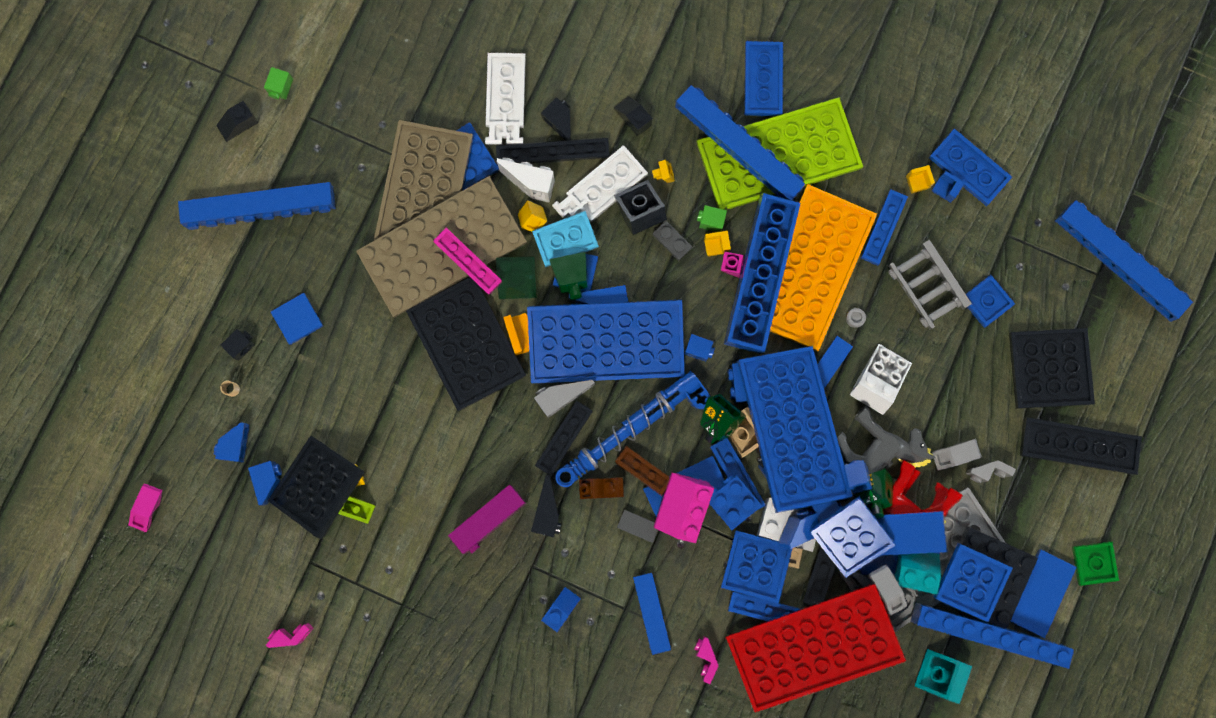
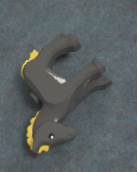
[837,405,936,474]

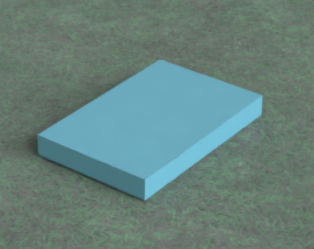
[532,211,599,267]

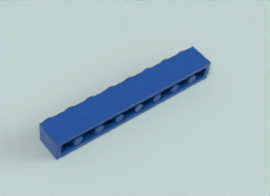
[675,85,805,201]
[178,182,336,230]
[1055,200,1193,322]
[911,602,1074,669]

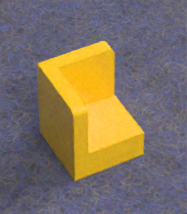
[906,165,935,194]
[518,200,547,232]
[704,231,731,256]

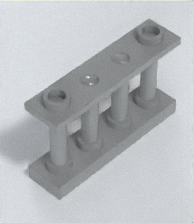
[888,240,972,330]

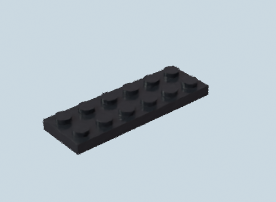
[1020,418,1142,475]

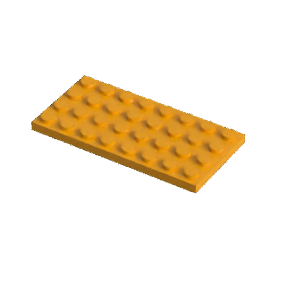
[770,184,877,352]

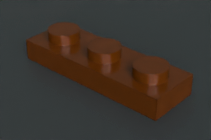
[615,446,670,496]

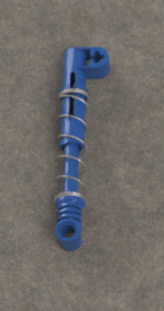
[555,371,711,487]

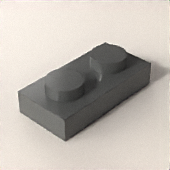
[653,221,693,261]

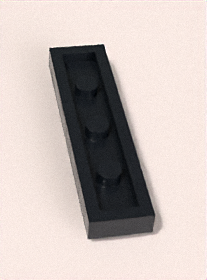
[535,401,593,476]

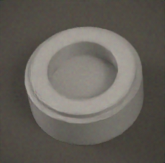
[846,308,866,328]

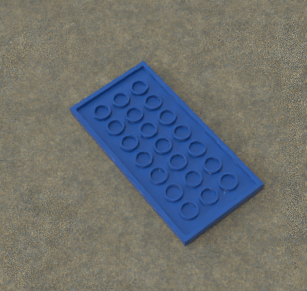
[527,300,685,383]
[737,346,853,513]

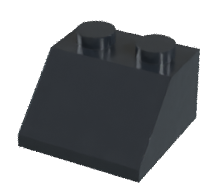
[614,180,667,235]

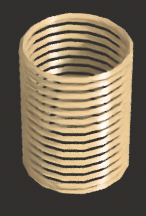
[220,381,240,397]

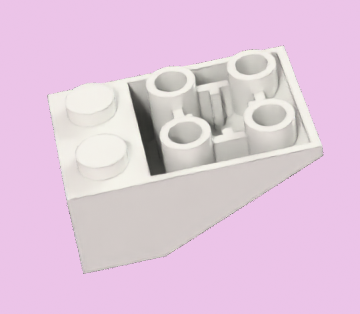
[497,158,555,203]
[850,344,912,415]

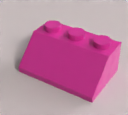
[654,472,714,543]

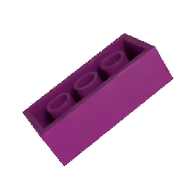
[448,485,527,554]

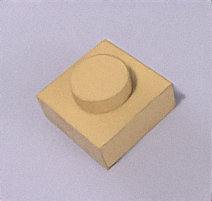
[789,547,803,569]

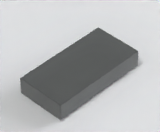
[617,510,658,543]

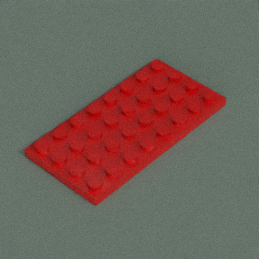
[726,584,906,713]

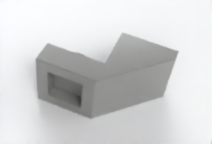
[932,439,982,470]
[966,460,1016,483]
[869,565,907,616]

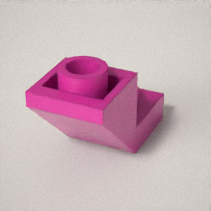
[721,252,744,278]
[128,483,162,532]
[266,623,314,648]
[694,636,718,684]

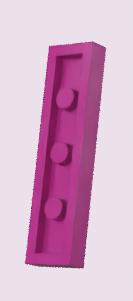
[433,228,502,295]

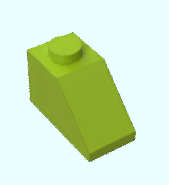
[338,496,375,524]

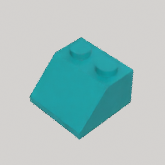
[894,553,941,594]
[915,649,972,704]

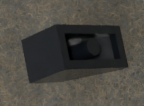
[614,96,652,137]
[541,97,571,141]
[216,101,259,142]

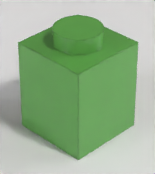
[264,67,293,100]
[697,205,727,232]

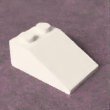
[756,497,816,552]

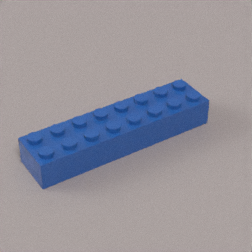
[724,193,801,354]

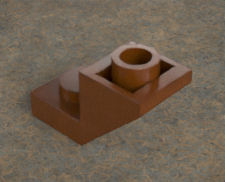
[579,478,624,499]

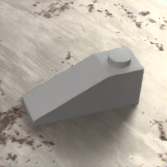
[534,380,595,418]

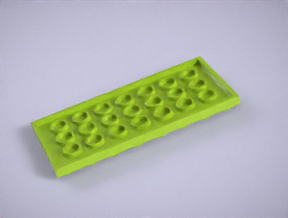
[696,98,863,210]

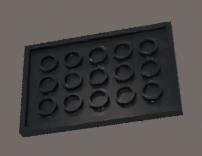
[406,277,526,412]

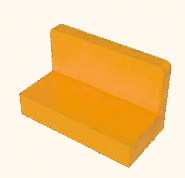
[503,313,529,356]

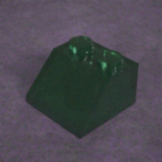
[496,257,537,300]

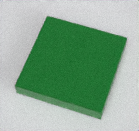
[1072,542,1119,586]

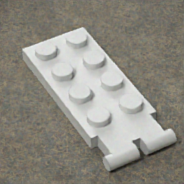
[485,53,526,145]
[552,145,648,222]

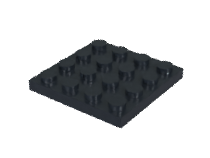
[1009,328,1095,409]
[268,436,365,539]
[959,526,1038,629]

